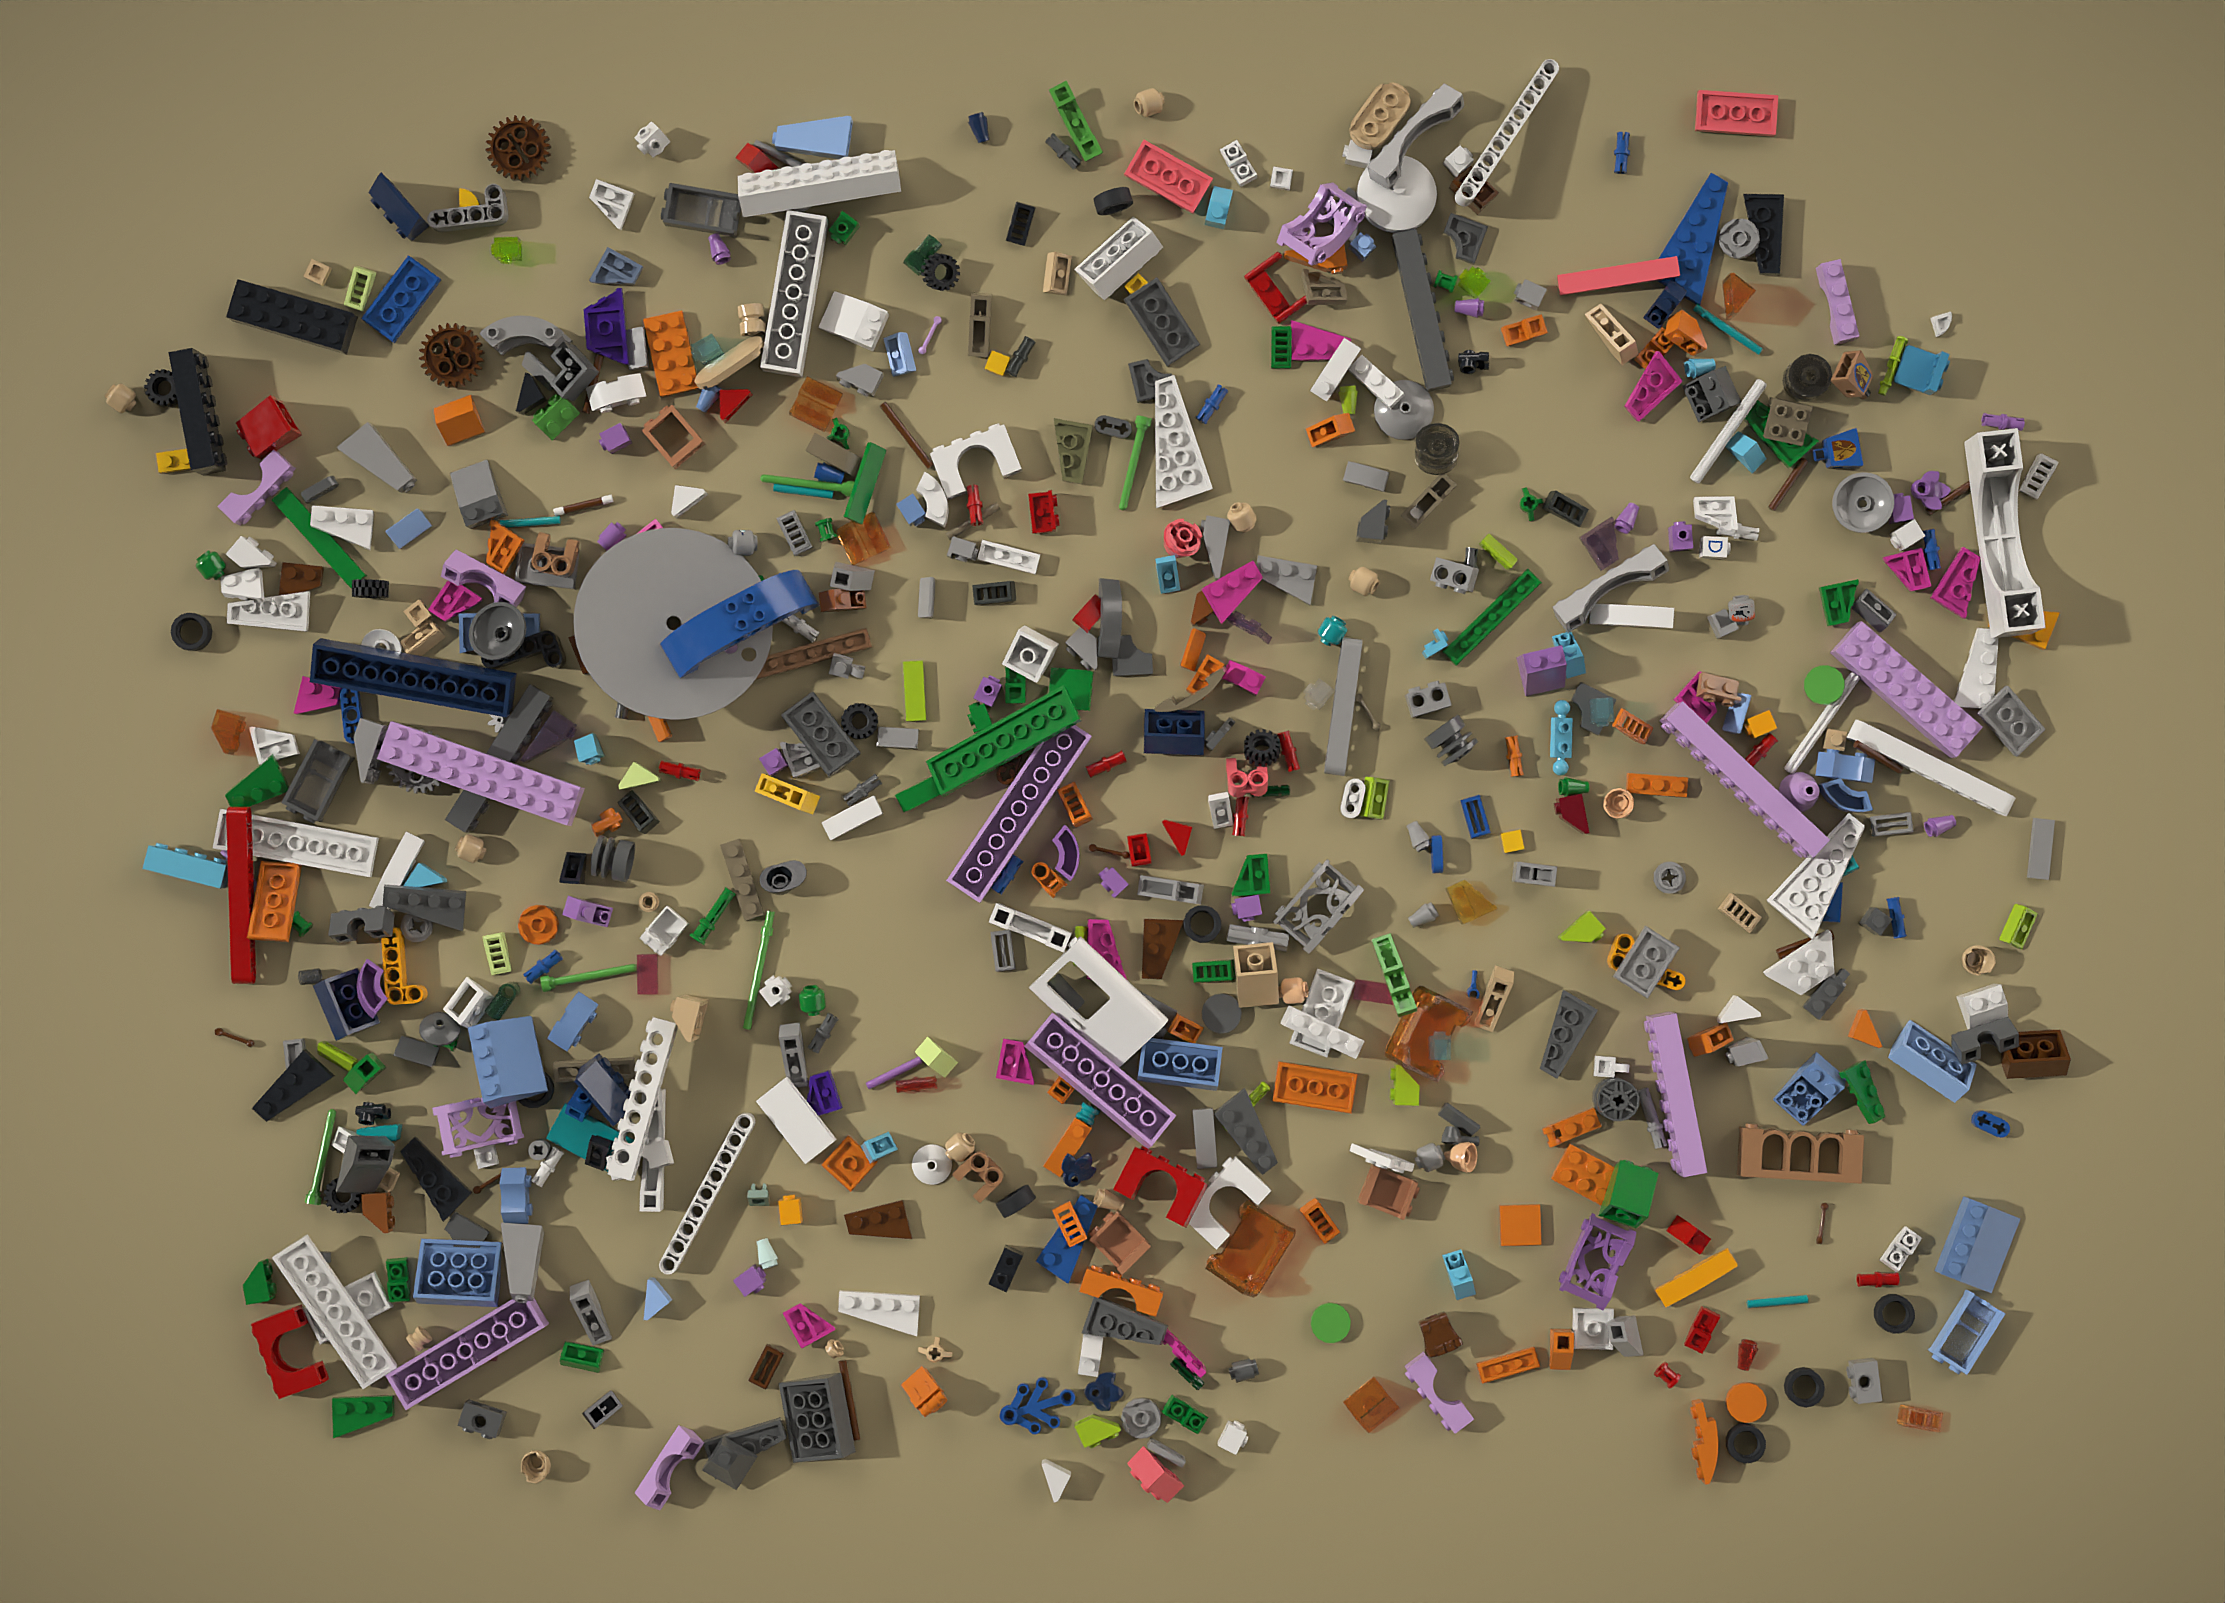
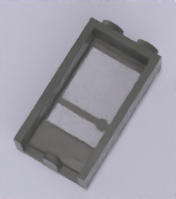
[661,183,741,238]
[281,739,355,823]

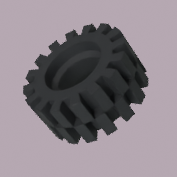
[921,253,960,291]
[144,369,178,407]
[352,579,389,599]
[841,703,878,739]
[1244,729,1280,767]
[324,1177,364,1214]

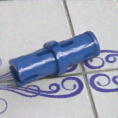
[1614,132,1630,174]
[1196,384,1229,424]
[1923,529,1941,570]
[991,855,1024,895]
[1886,897,1907,938]
[523,949,563,984]

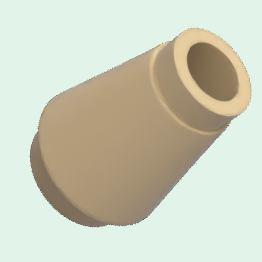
[1093,1188,1125,1211]

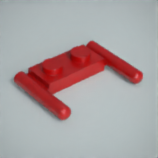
[1244,252,1307,324]

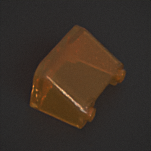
[1385,986,1473,1083]
[1205,1200,1296,1298]

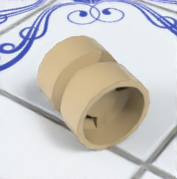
[737,303,766,336]

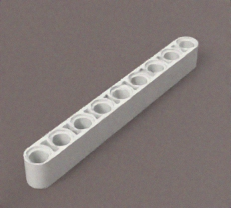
[1455,59,1559,207]
[1847,720,2016,816]
[659,1112,755,1274]

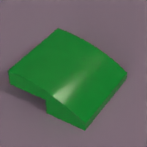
[1049,667,1094,711]

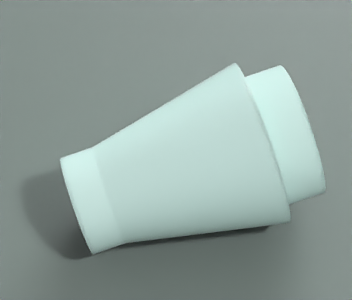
[756,1238,778,1269]

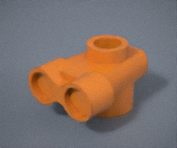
[591,808,623,837]

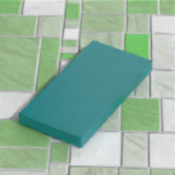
[546,1103,634,1172]

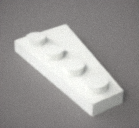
[227,591,310,631]
[1953,628,1998,709]
[838,1290,920,1336]

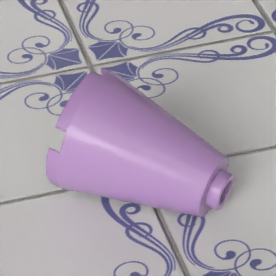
[1778,772,1819,812]

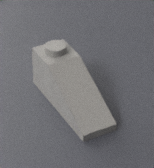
[1200,516,1230,580]
[779,1023,808,1087]
[1725,1037,1768,1066]
[570,1279,612,1346]

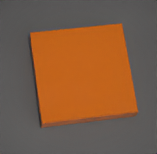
[821,1135,878,1192]
[1499,1204,1541,1246]

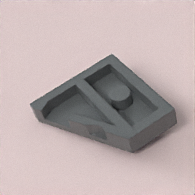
[1205,717,1235,751]

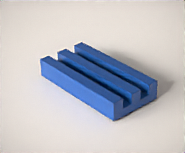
[1460,795,1491,838]

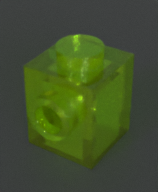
[491,237,522,264]
[1458,266,1491,299]

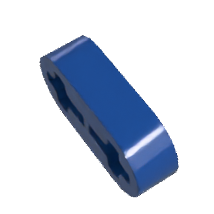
[1431,835,1443,873]
[1971,1110,2010,1138]

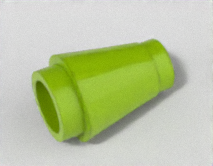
[1338,385,1358,414]

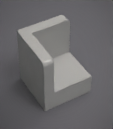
[1707,609,1739,638]

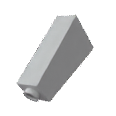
[337,422,417,493]
[501,1223,544,1303]

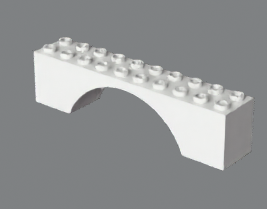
[1964,428,2046,639]

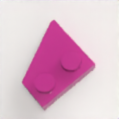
[428,581,483,622]
[1673,671,1717,723]
[294,676,343,714]

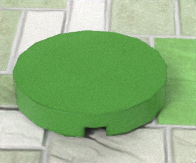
[1804,665,1845,705]
[1311,1302,1351,1343]

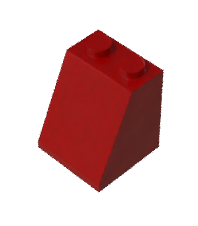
[236,395,302,460]

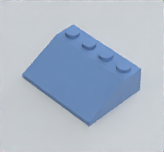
[468,1016,548,1108]
[1935,1196,2020,1293]
[413,1239,502,1307]

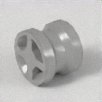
[528,1139,551,1160]

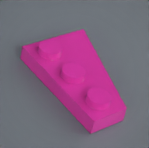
[1291,320,1351,361]
[1624,351,1683,422]
[1930,547,1980,619]
[1086,919,1127,980]

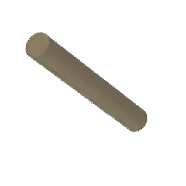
[946,502,1000,540]

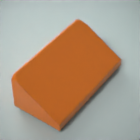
[1180,628,1206,671]
[648,716,672,742]

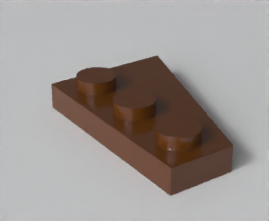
[1142,919,1184,979]
[844,1200,913,1239]

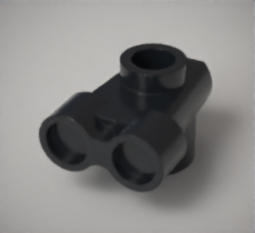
[1458,350,1489,374]
[355,1102,391,1125]

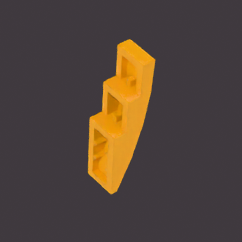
[1655,1248,1738,1307]

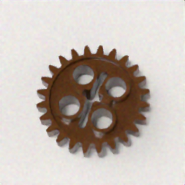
[485,115,551,181]
[419,323,485,388]

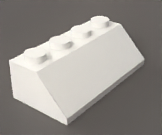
[1074,217,1163,300]

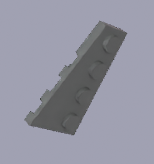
[383,884,466,931]
[1540,990,1598,1079]
[1213,1088,1278,1175]
[1081,1297,1169,1345]
[703,1417,787,1480]

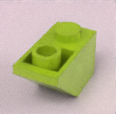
[1390,1064,1420,1106]
[1074,1414,1121,1449]

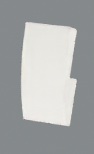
[1220,140,1258,187]
[1880,1226,1922,1272]

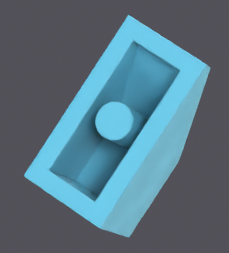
[1205,186,1233,229]

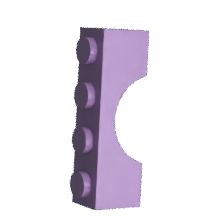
[1816,259,1859,345]
[217,449,296,525]
[441,549,526,607]
[1405,1351,1474,1434]
[635,1425,704,1510]

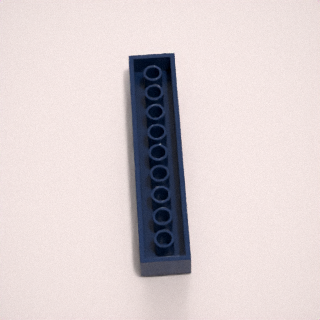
[310,638,517,718]

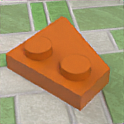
[486,519,525,574]

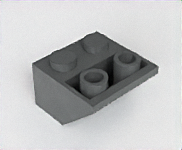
[1682,366,1741,422]
[1356,499,1390,544]

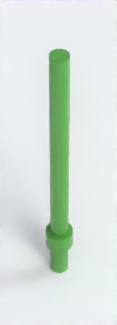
[743,911,775,1030]

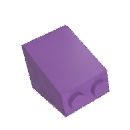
[1516,645,1567,696]

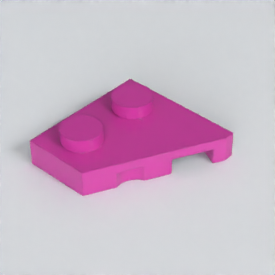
[1883,548,1931,592]
[996,1038,1034,1085]
[783,1303,836,1349]

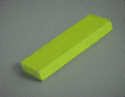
[903,660,926,722]

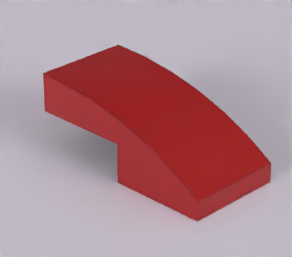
[1072,594,1101,633]
[1684,1306,1720,1354]

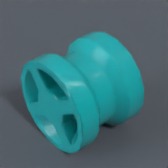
[1076,1102,1100,1126]

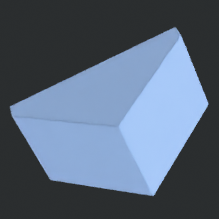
[644,1277,672,1320]

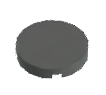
[1201,993,1242,1033]

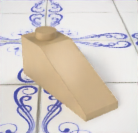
[1585,304,1639,365]
[1474,965,1514,1032]

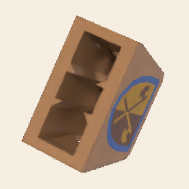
[1831,350,1873,399]

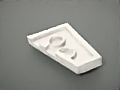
[310,506,374,551]

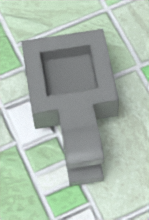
[829,653,865,679]

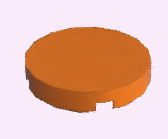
[518,905,559,945]
[1725,1382,1767,1423]

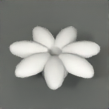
[488,714,510,732]

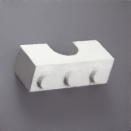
[606,1137,674,1181]

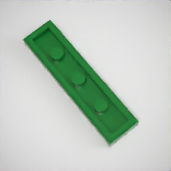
[844,442,886,524]

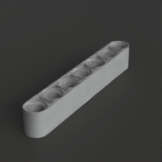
[1324,637,1362,776]

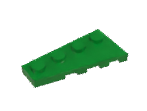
[1735,400,1819,468]

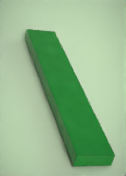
[272,487,367,589]
[1442,569,1542,666]

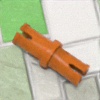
[1505,735,1524,777]

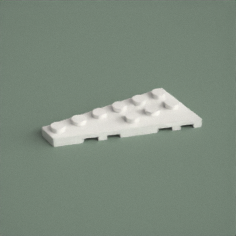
[1767,813,1865,940]

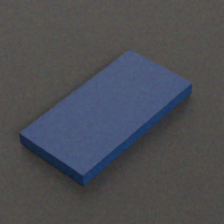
[361,255,441,343]

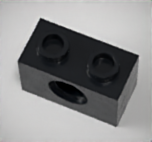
[988,1245,1024,1293]

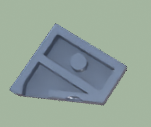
[589,247,644,285]

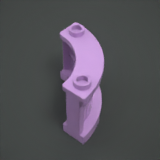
[1276,183,1367,266]
[432,1097,524,1158]

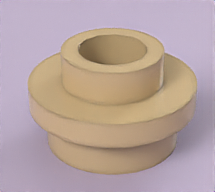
[639,892,659,912]
[825,1339,844,1359]

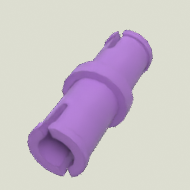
[1981,413,2025,431]

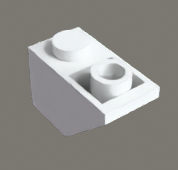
[226,536,277,569]

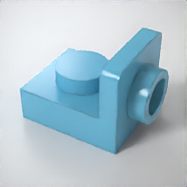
[1422,628,1449,659]

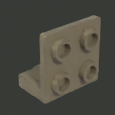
[1763,397,1812,446]

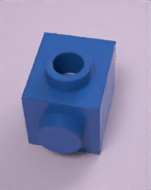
[565,1087,594,1122]

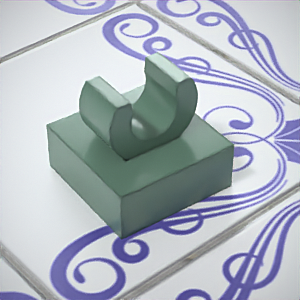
[747,1183,770,1206]

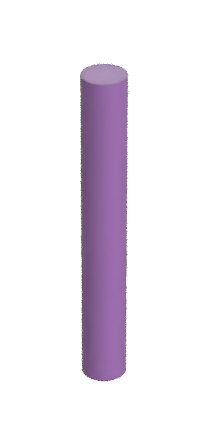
[866,1056,923,1090]

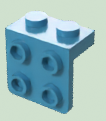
[1894,345,1950,395]

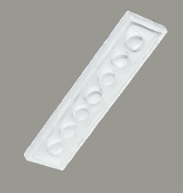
[213,809,379,877]
[272,1234,398,1389]

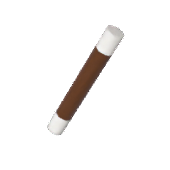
[553,494,614,516]

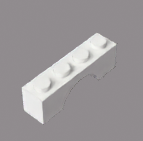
[1280,1005,1364,1059]

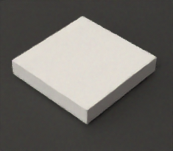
[1572,1308,1614,1350]

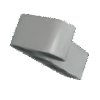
[427,184,508,232]

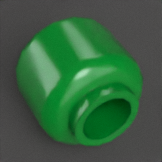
[196,550,226,581]
[799,985,826,1016]

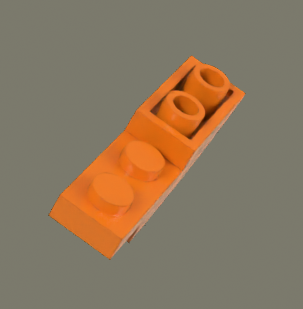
[1690,1399,1718,1485]

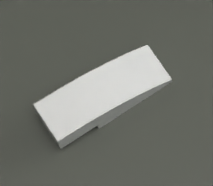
[822,795,883,841]

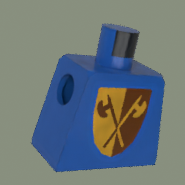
[1813,428,1863,469]

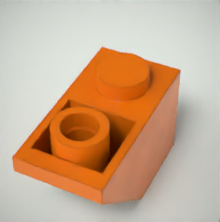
[1664,310,1707,356]
[1550,1329,1574,1370]

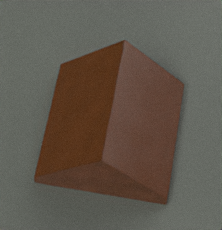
[1449,166,1499,215]

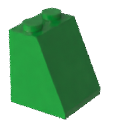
[1598,1160,1659,1229]

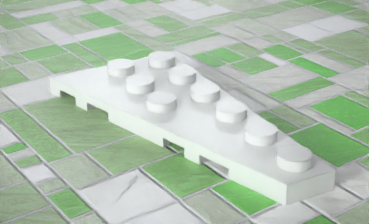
[1155,375,1213,508]

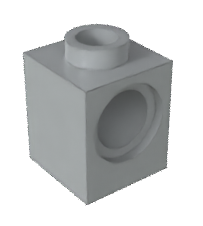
[1513,279,1547,311]

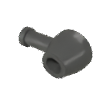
[1441,1126,1480,1146]

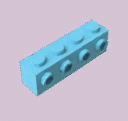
[142,843,228,889]

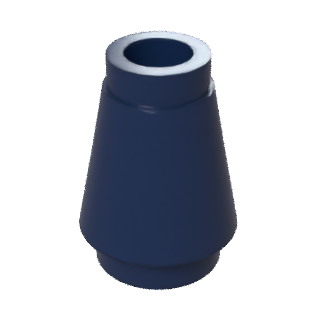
[968,112,989,143]

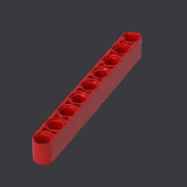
[226,807,256,984]

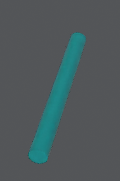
[1693,304,1763,355]

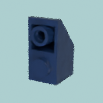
[1643,280,1687,329]

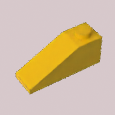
[755,773,820,815]

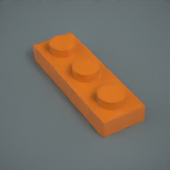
[1626,773,1688,798]

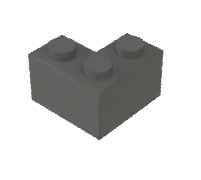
[550,341,599,401]

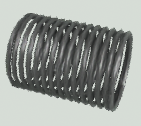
[298,968,322,985]

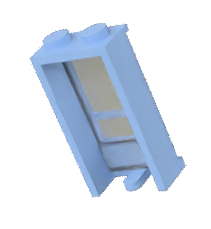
[1928,1289,2005,1375]

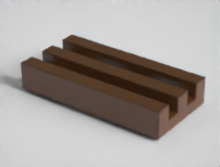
[748,1344,784,1390]

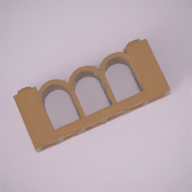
[1737,1123,1864,1184]

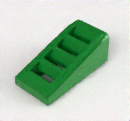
[1271,326,1292,369]
[1192,959,1236,983]

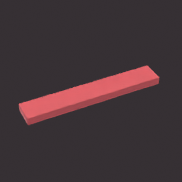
[1557,256,1680,296]

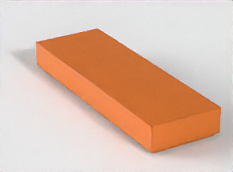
[1476,1346,1540,1384]

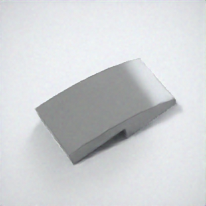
[1343,461,1389,492]

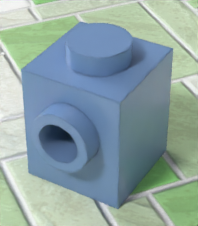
[896,494,926,527]

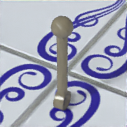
[1355,694,1381,730]

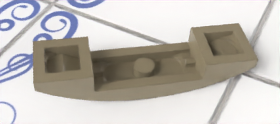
[1154,666,1227,712]

